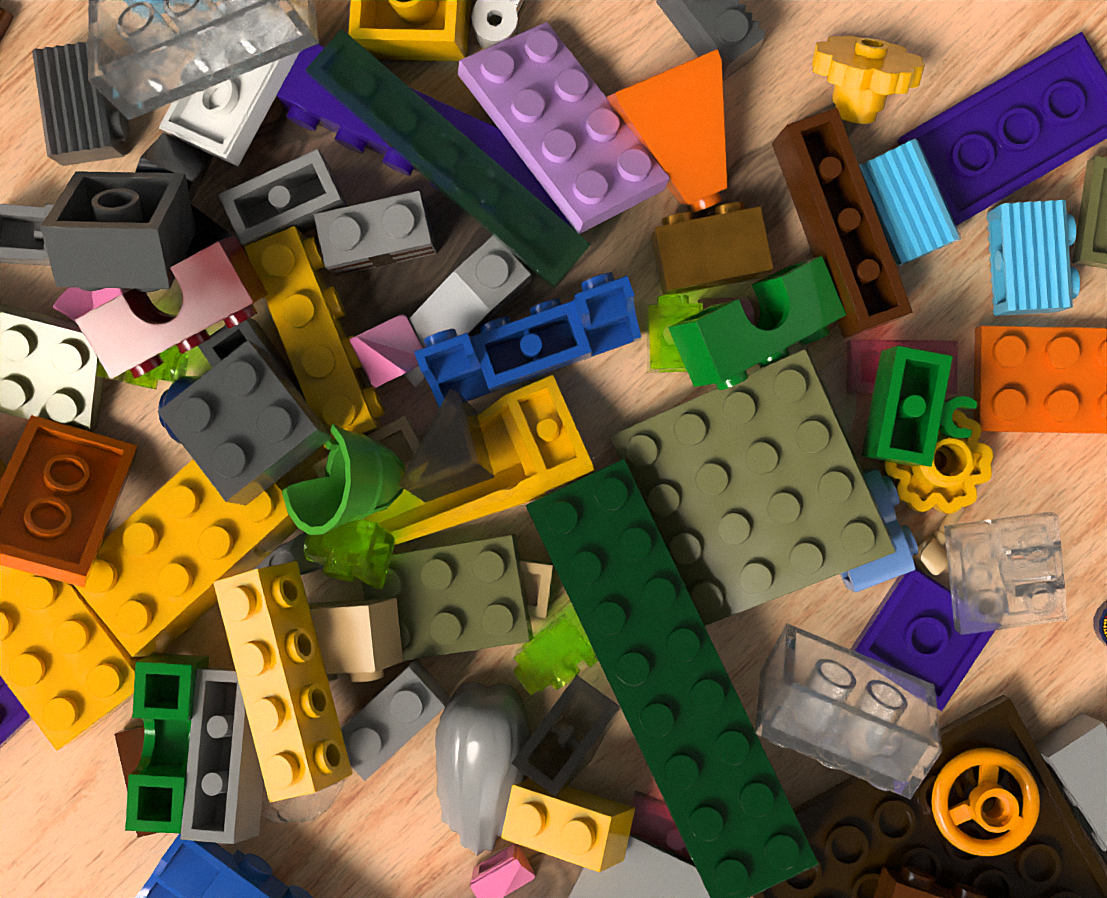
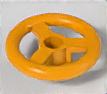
[931,748,1040,856]

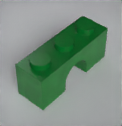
[668,256,846,390]
[125,653,209,834]

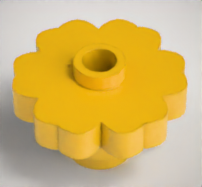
[811,35,925,124]
[880,409,993,514]

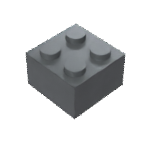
[41,171,196,292]
[157,340,333,506]

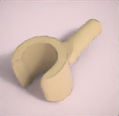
[912,507,965,575]

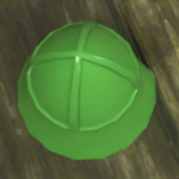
[282,424,406,535]

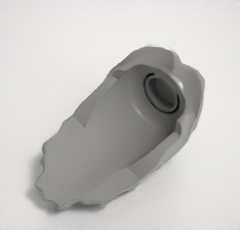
[435,682,531,856]

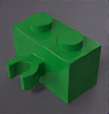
[861,346,977,467]

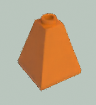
[606,49,728,212]

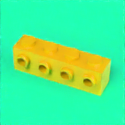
[244,226,385,448]
[213,561,353,802]

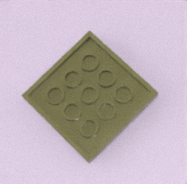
[610,348,897,626]

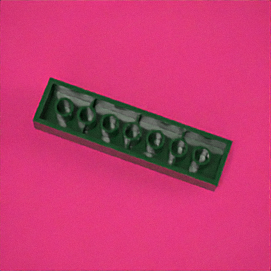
[526,459,819,898]

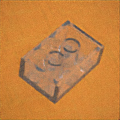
[755,623,942,799]

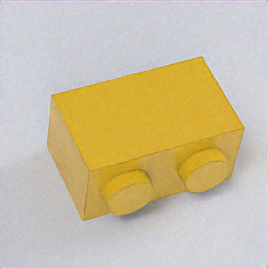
[501,777,635,872]

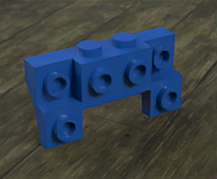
[414,272,642,410]
[135,834,313,898]

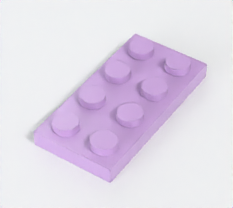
[457,22,670,234]

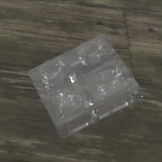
[944,512,1068,635]

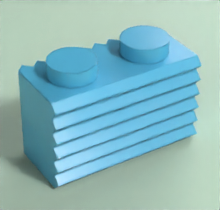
[859,139,962,266]
[986,199,1080,316]

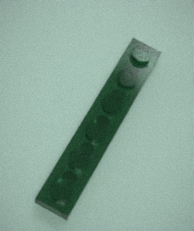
[305,29,591,289]

